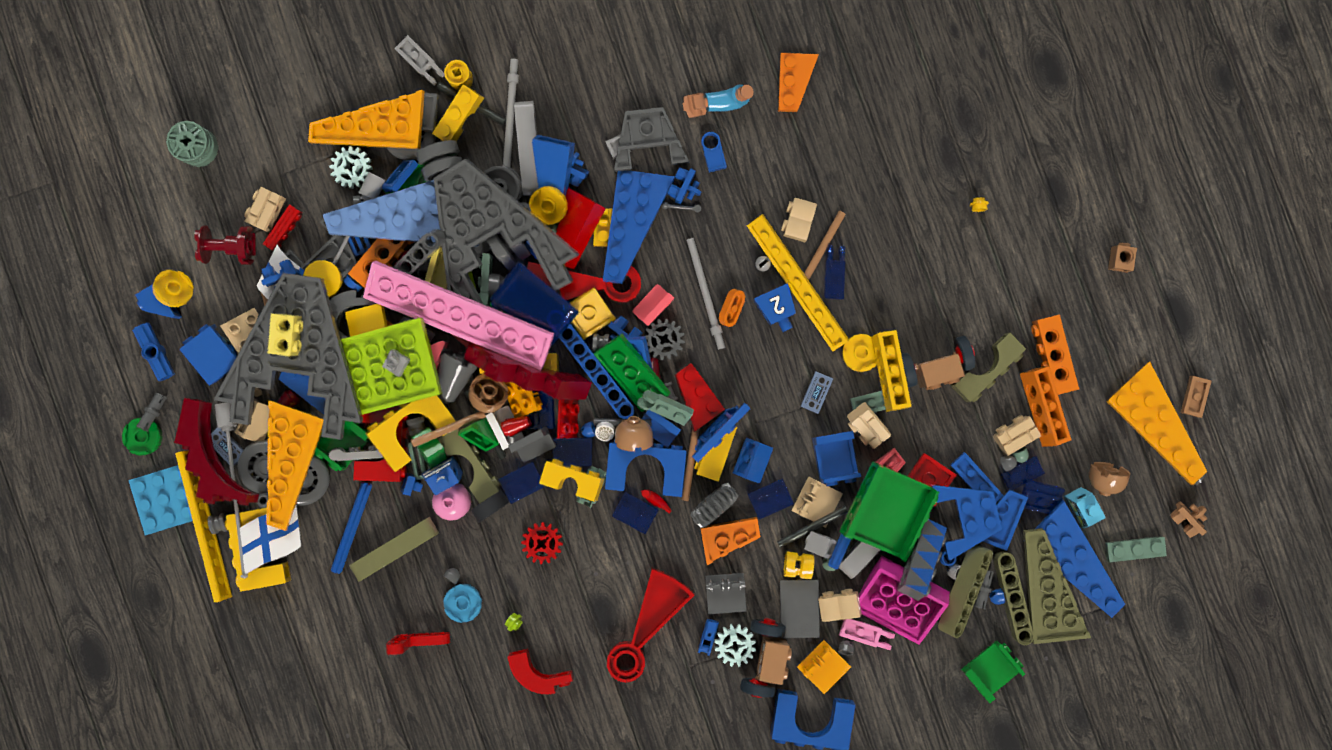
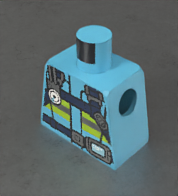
[1064,487,1105,528]

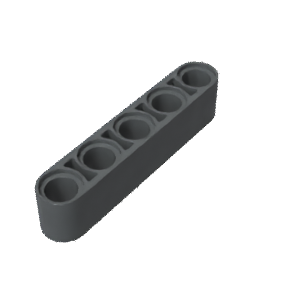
[393,229,445,276]

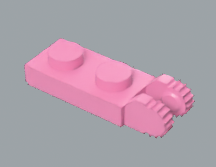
[839,619,895,650]

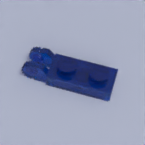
[824,245,845,300]

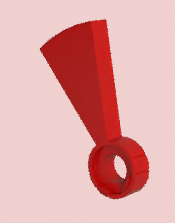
[526,262,641,312]
[607,568,695,682]

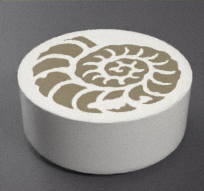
[595,422,615,441]

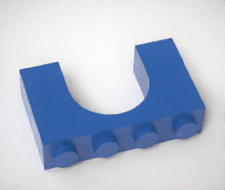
[605,439,686,497]
[770,689,855,750]

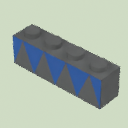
[897,519,947,601]

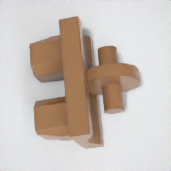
[1170,501,1207,538]

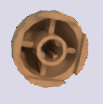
[468,374,508,413]
[615,416,653,451]
[1089,462,1131,496]

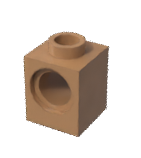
[1108,243,1137,273]

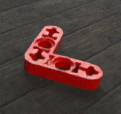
[386,632,451,655]

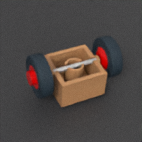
[901,336,975,390]
[740,618,792,698]

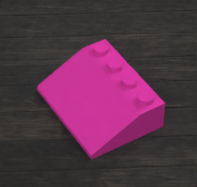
[859,556,950,645]

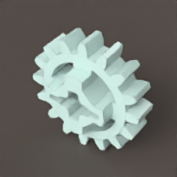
[329,146,373,189]
[714,624,756,667]

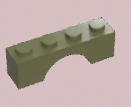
[950,332,1026,402]
[438,428,501,504]

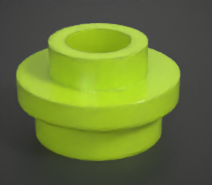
[505,613,522,631]

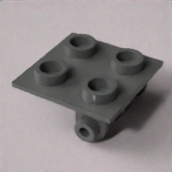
[706,573,746,614]

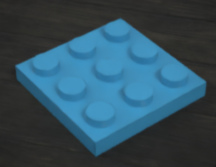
[128,465,193,535]

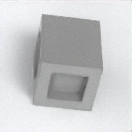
[804,531,837,559]

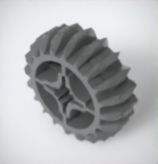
[690,483,738,528]

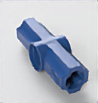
[132,323,175,382]

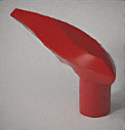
[641,490,671,514]

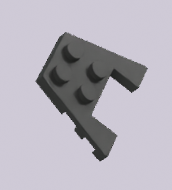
[614,107,689,172]
[285,210,358,281]

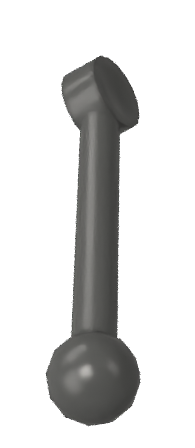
[661,202,701,213]

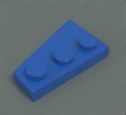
[983,489,1028,551]

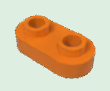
[719,289,745,327]

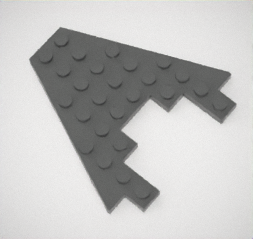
[214,273,363,439]

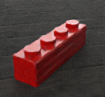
[263,204,303,251]

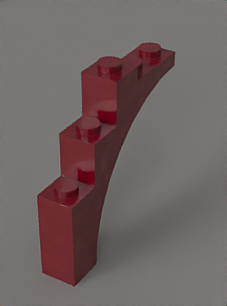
[464,341,592,400]
[174,398,259,505]

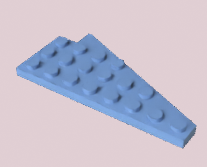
[323,180,479,247]

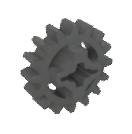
[646,319,685,360]

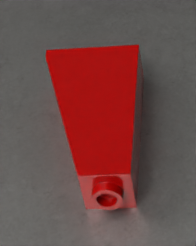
[556,188,606,269]

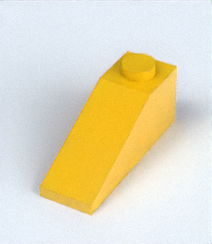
[694,427,737,482]

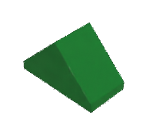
[458,418,499,452]
[412,427,447,469]

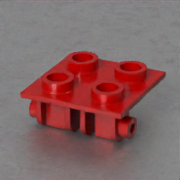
[557,399,580,438]

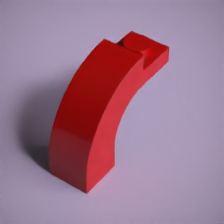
[507,649,574,694]

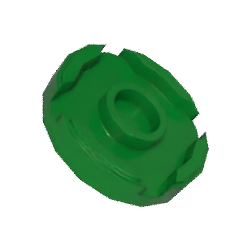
[122,418,162,456]

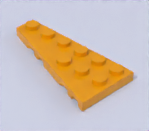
[308,90,425,149]
[1106,362,1207,485]
[267,400,323,531]

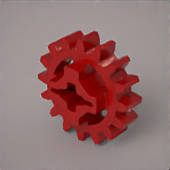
[521,522,564,564]

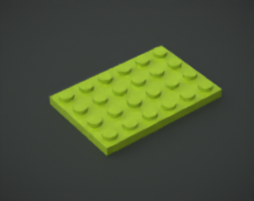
[341,318,442,415]

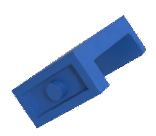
[179,324,238,386]
[812,431,861,487]

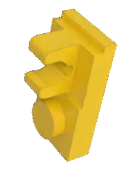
[593,208,613,247]

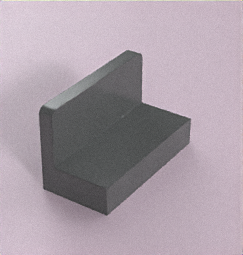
[508,426,556,463]

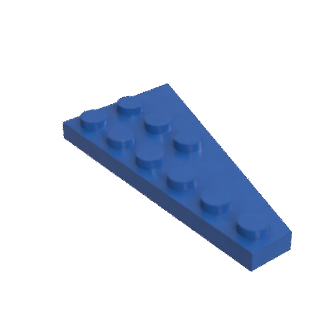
[603,170,675,284]
[1035,500,1125,618]

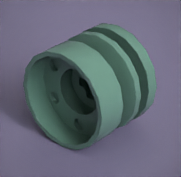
[166,121,218,167]

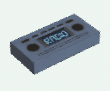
[800,371,833,414]
[211,428,244,466]

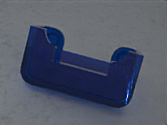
[490,261,580,348]

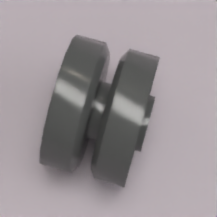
[416,140,463,181]
[484,166,523,201]
[486,231,531,270]

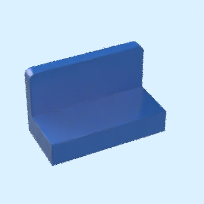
[642,410,681,447]
[733,438,773,483]

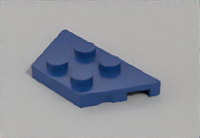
[692,403,751,462]

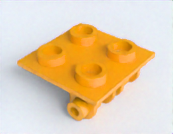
[505,382,543,418]
[797,640,851,694]

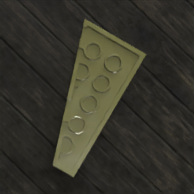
[1023,528,1091,644]

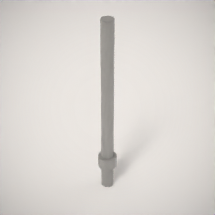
[503,59,519,167]
[687,238,725,350]

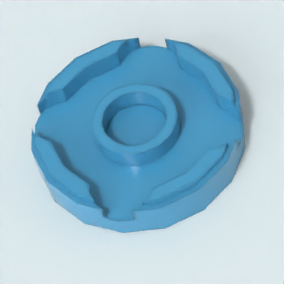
[443,584,482,623]

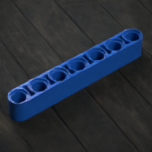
[547,310,635,419]

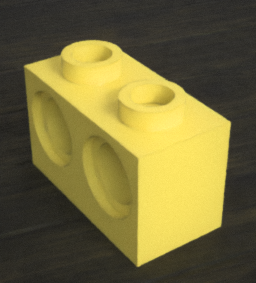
[268,314,303,356]

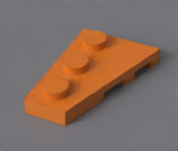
[778,53,819,112]
[700,517,760,565]

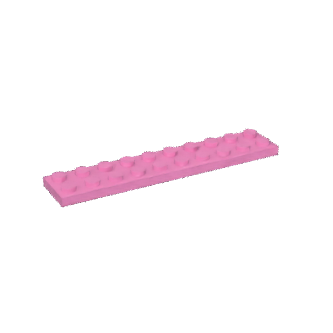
[363,261,554,370]

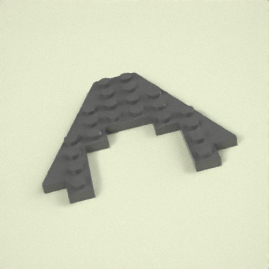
[434,159,579,305]

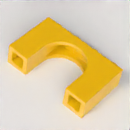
[365,395,456,472]
[225,508,291,592]

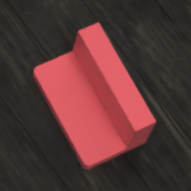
[632,284,674,327]

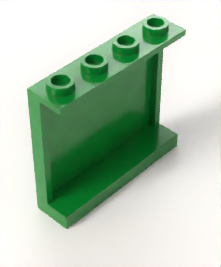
[840,461,939,562]

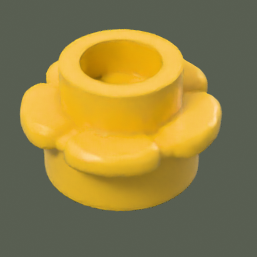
[970,197,989,212]

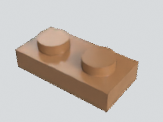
[1181,376,1211,418]

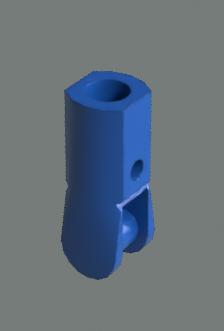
[698,619,719,656]

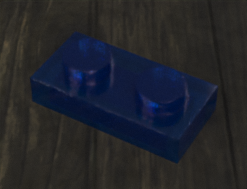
[1000,456,1045,490]

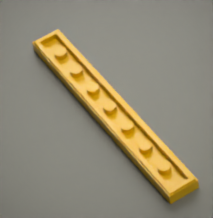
[747,214,849,351]
[175,450,232,603]

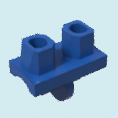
[569,152,589,187]
[667,168,701,205]
[261,259,300,288]
[608,316,643,340]

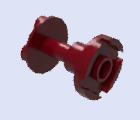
[194,225,256,265]

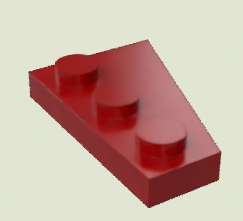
[675,363,725,432]

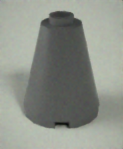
[437,349,477,404]

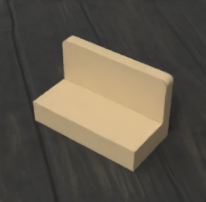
[235,399,269,442]

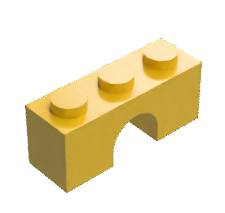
[432,85,484,141]
[539,459,604,501]

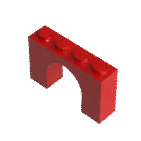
[353,405,409,482]

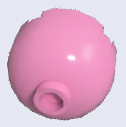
[432,483,471,521]

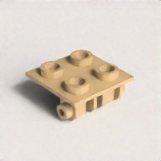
[220,308,259,354]
[791,476,843,528]

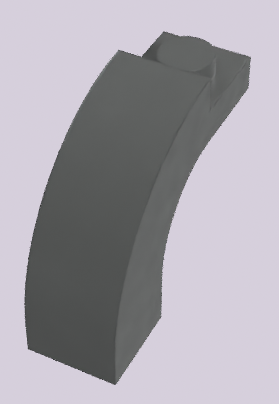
[330,290,377,332]

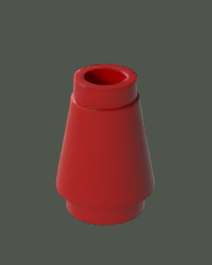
[501,416,531,437]

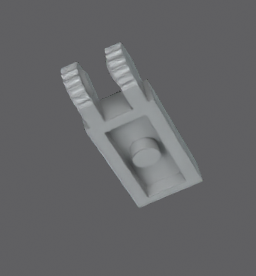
[394,35,445,86]
[328,445,383,461]

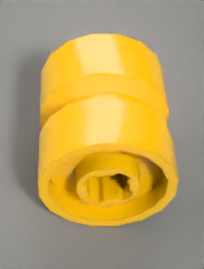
[444,60,473,91]
[784,551,814,579]

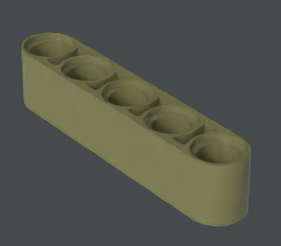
[349,517,439,582]
[938,544,993,638]
[993,550,1034,645]

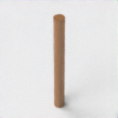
[804,211,846,280]
[410,411,486,447]
[681,428,700,501]

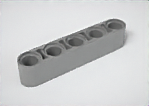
[514,101,539,195]
[839,540,880,579]

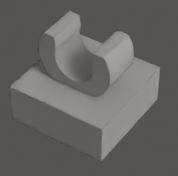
[382,349,410,377]

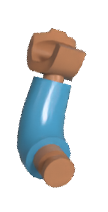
[682,84,753,118]

